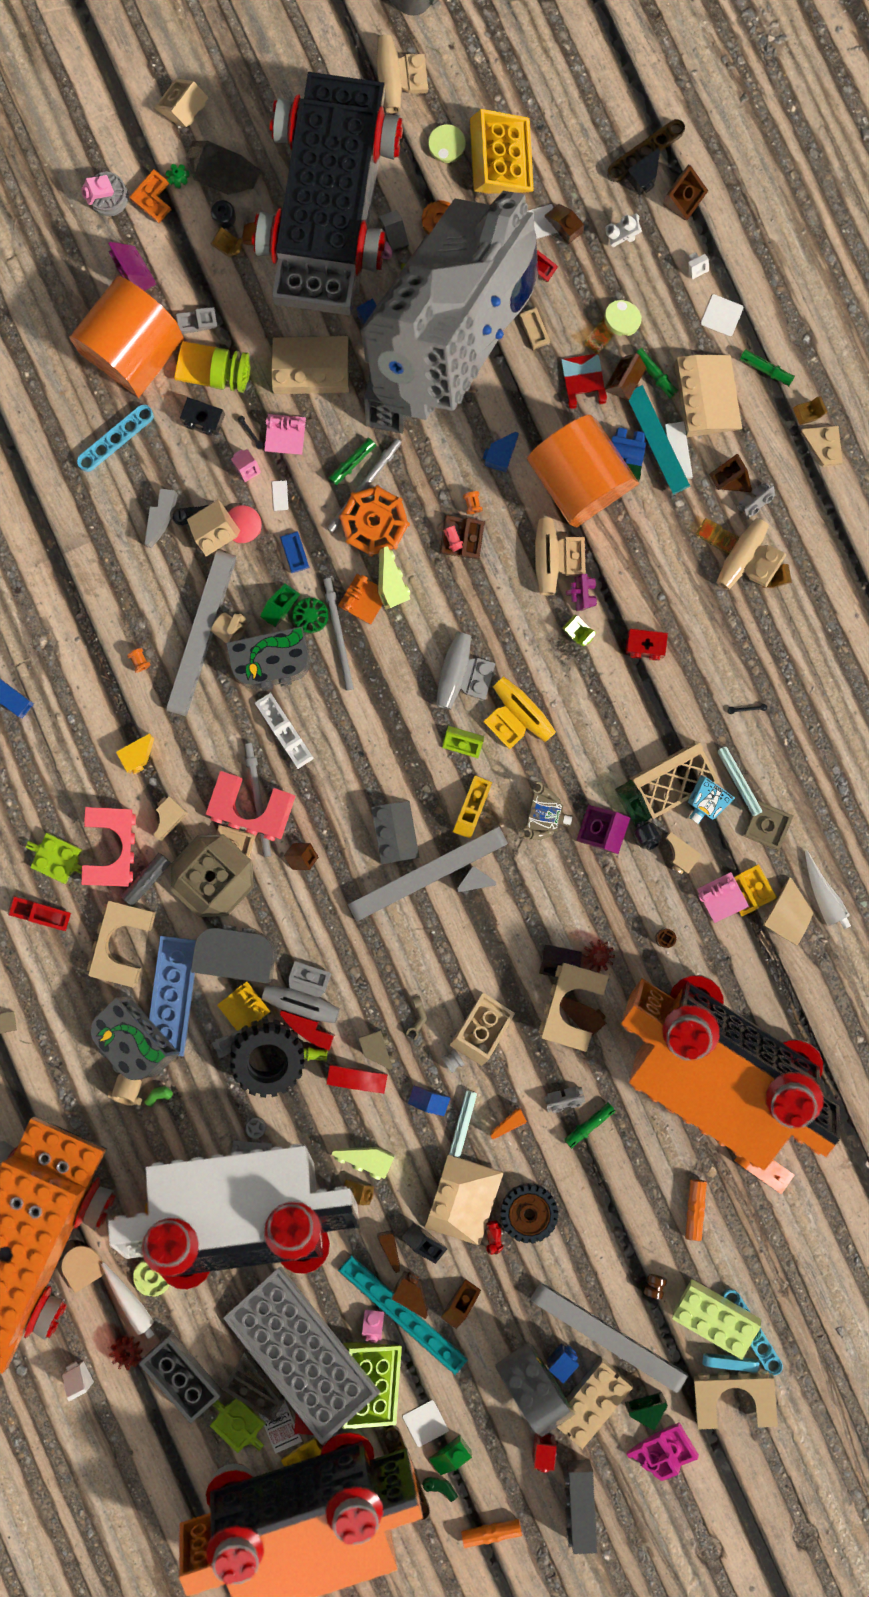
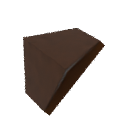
[709,454,752,493]

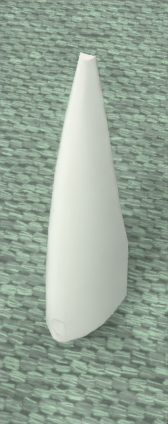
[805,850,851,929]
[101,1262,154,1339]

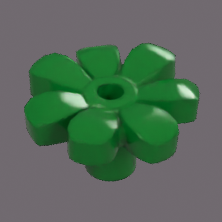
[166,164,190,189]

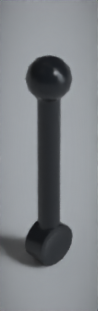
[238,416,264,450]
[727,704,768,715]

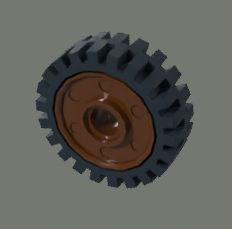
[500,1183,558,1244]

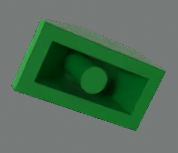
[260,584,300,627]
[429,1435,472,1476]

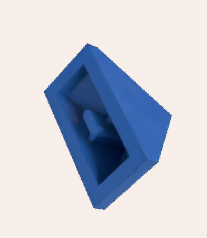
[408,1085,450,1116]

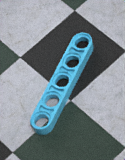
[77,405,154,472]
[722,1288,783,1376]

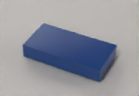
[280,531,310,574]

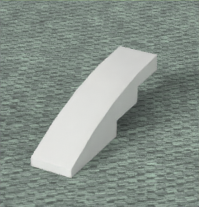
[255,692,314,769]

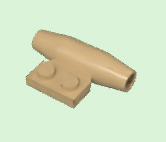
[376,35,428,114]
[535,517,586,596]
[716,518,786,590]

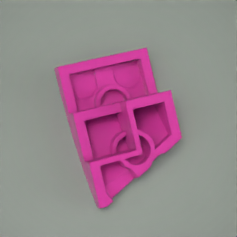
[626,1422,699,1481]

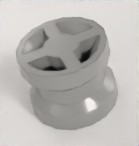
[442,1048,465,1073]
[246,1117,266,1138]

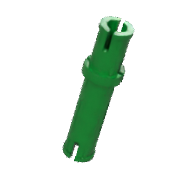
[637,348,679,399]
[739,349,795,387]
[328,437,376,486]
[564,1102,616,1149]

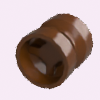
[655,929,677,948]
[644,1274,667,1299]

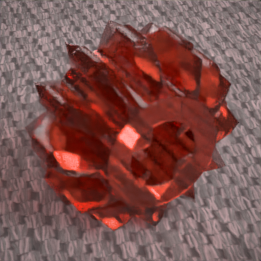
[582,940,615,973]
[109,1335,143,1370]

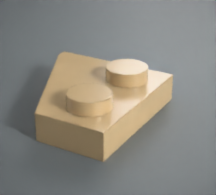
[801,426,843,467]

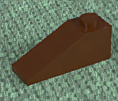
[550,995,607,1037]

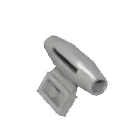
[436,632,496,710]
[262,961,340,1023]

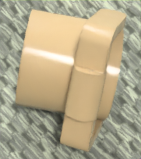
[211,613,248,643]
[108,1074,142,1106]

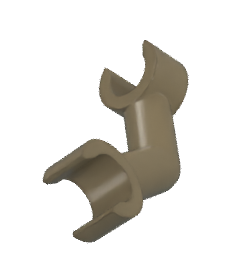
[406,995,427,1040]

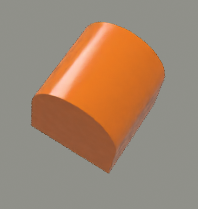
[69,276,185,398]
[527,415,640,528]

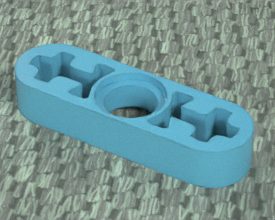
[702,1353,760,1372]

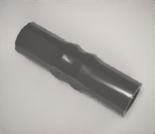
[121,853,171,907]

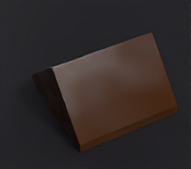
[663,165,708,220]
[605,353,646,400]

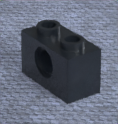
[180,397,225,436]

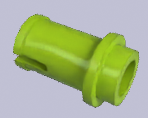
[304,1046,328,1062]

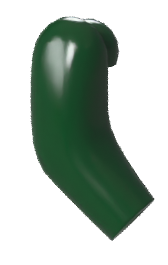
[422,1477,458,1502]

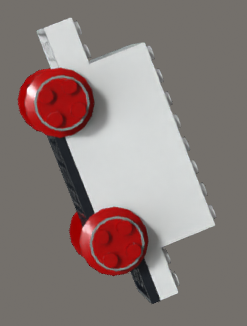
[108,1144,360,1290]

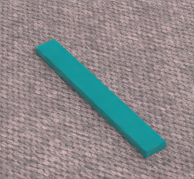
[338,1255,468,1375]

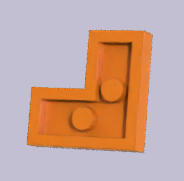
[129,170,171,223]

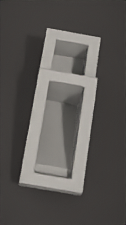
[145,489,178,548]

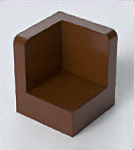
[284,843,319,870]

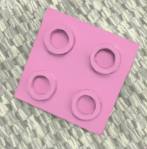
[265,414,306,455]
[697,872,749,923]

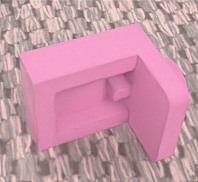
[81,175,114,205]
[362,1310,384,1343]

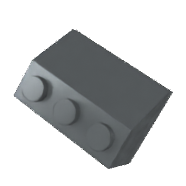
[371,801,420,865]

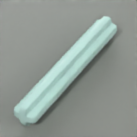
[718,746,762,816]
[449,1091,477,1158]

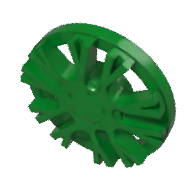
[293,598,329,633]

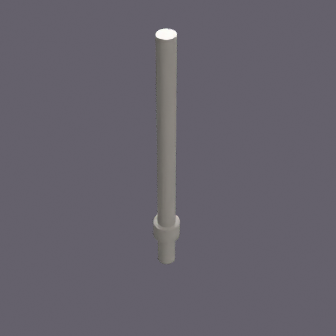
[327,438,402,533]
[323,578,354,691]
[245,743,271,857]

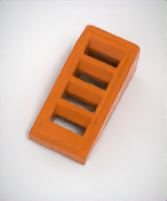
[490,1107,527,1140]

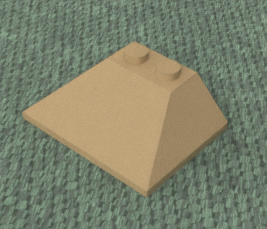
[424,1154,503,1246]

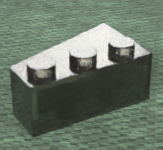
[222,1350,285,1421]

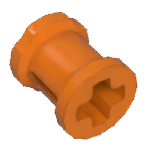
[463,491,483,515]
[127,648,151,673]

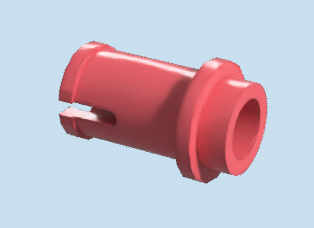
[443,526,463,552]

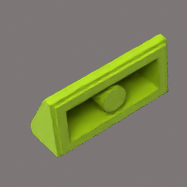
[442,726,485,758]

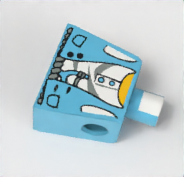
[688,775,735,824]

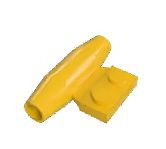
[483,676,556,749]

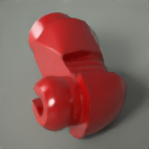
[486,1221,504,1255]

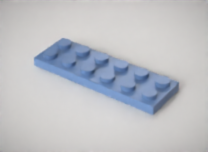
[149,936,196,1056]

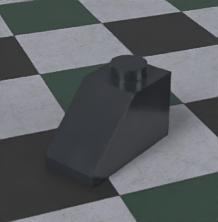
[626,148,660,195]
[401,1223,447,1264]

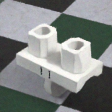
[605,214,642,247]

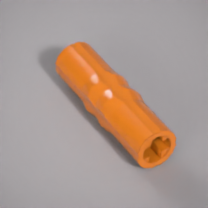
[685,1179,707,1241]
[461,1519,522,1548]

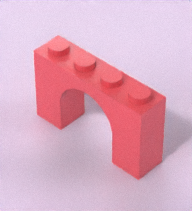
[206,771,296,841]
[81,807,136,887]

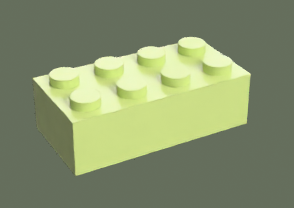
[672,1279,761,1360]

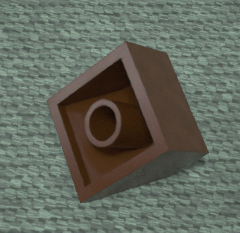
[391,1271,428,1319]

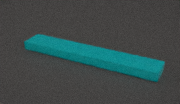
[629,385,691,495]

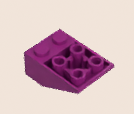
[108,242,156,291]

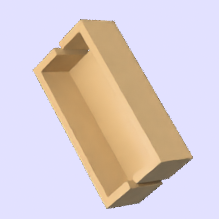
[557,1356,633,1449]

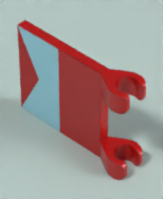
[561,353,607,409]

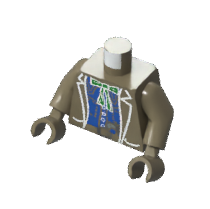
[519,781,572,840]

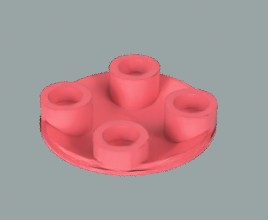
[228,505,262,543]

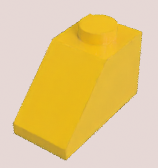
[116,733,154,774]

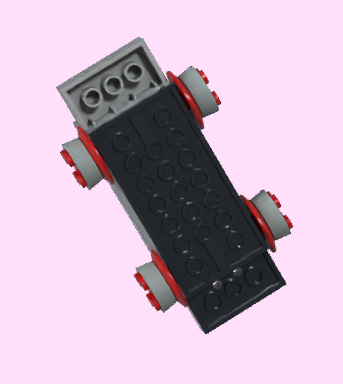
[252,72,403,316]

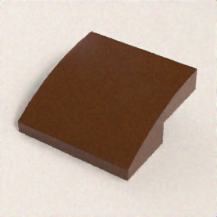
[439,515,485,559]

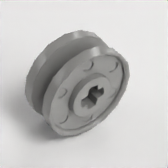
[91,172,129,217]

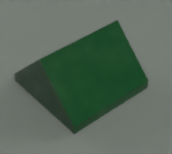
[624,1392,668,1431]

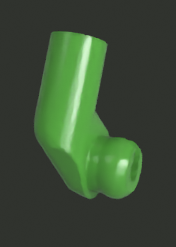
[144,1086,173,1108]

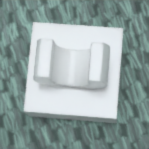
[688,252,709,279]

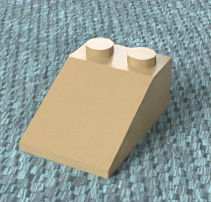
[450,993,515,1066]

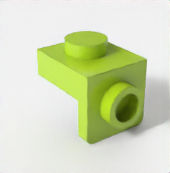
[562,615,596,646]

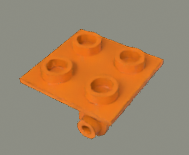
[338,574,383,625]

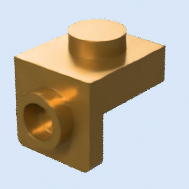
[210,227,243,257]
[793,396,827,425]
[762,564,792,588]
[344,1179,374,1205]

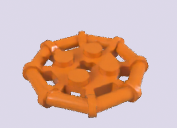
[338,485,410,557]

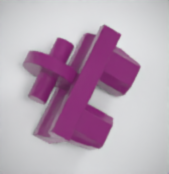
[565,574,597,611]

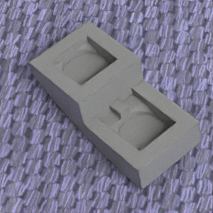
[175,308,217,334]

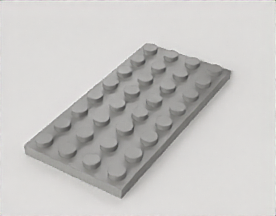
[223,1267,380,1445]

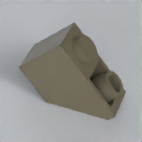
[359,1030,395,1069]

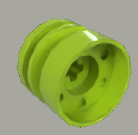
[210,348,250,393]

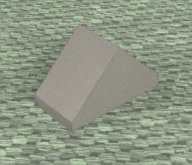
[379,210,409,251]
[457,866,496,892]

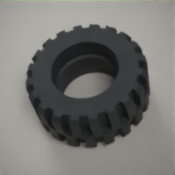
[230,1019,305,1098]

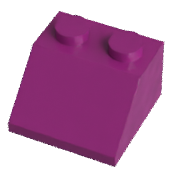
[576,805,630,854]

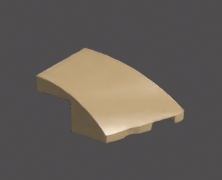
[763,877,813,946]

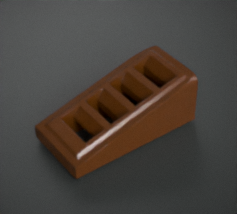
[377,1230,401,1273]

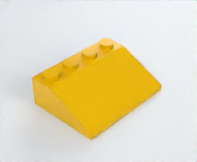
[470,109,534,194]

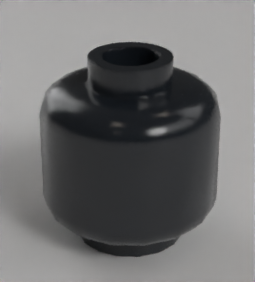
[210,200,236,229]
[633,821,662,851]

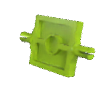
[25,833,82,884]
[210,1395,266,1453]

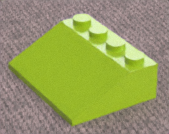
[341,1342,402,1429]

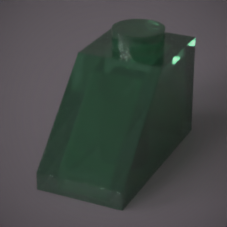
[615,780,652,827]

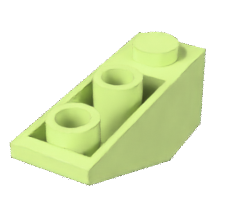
[378,546,410,610]
[332,1147,395,1180]

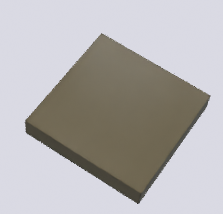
[743,801,794,851]

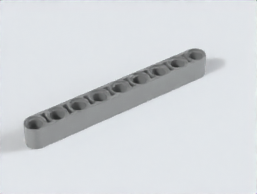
[167,550,236,716]
[348,827,508,922]
[530,1282,688,1393]

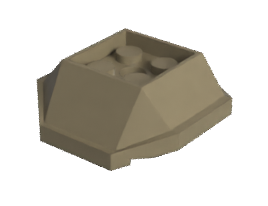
[171,834,254,917]

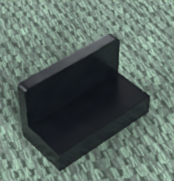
[539,945,582,978]

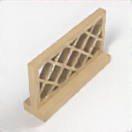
[630,741,720,819]

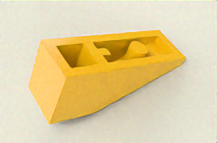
[453,776,492,839]

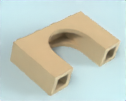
[87,901,156,988]
[538,963,609,1052]
[694,1371,778,1429]

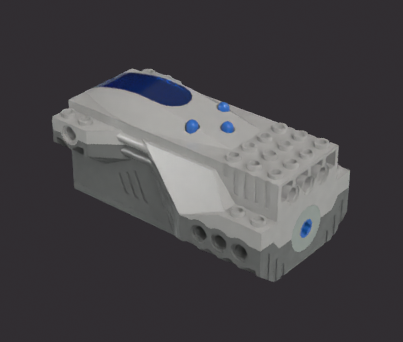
[361,190,538,420]

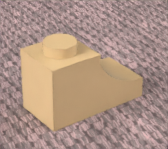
[154,796,188,841]
[664,832,702,875]

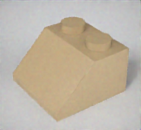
[154,78,209,127]
[187,499,240,556]

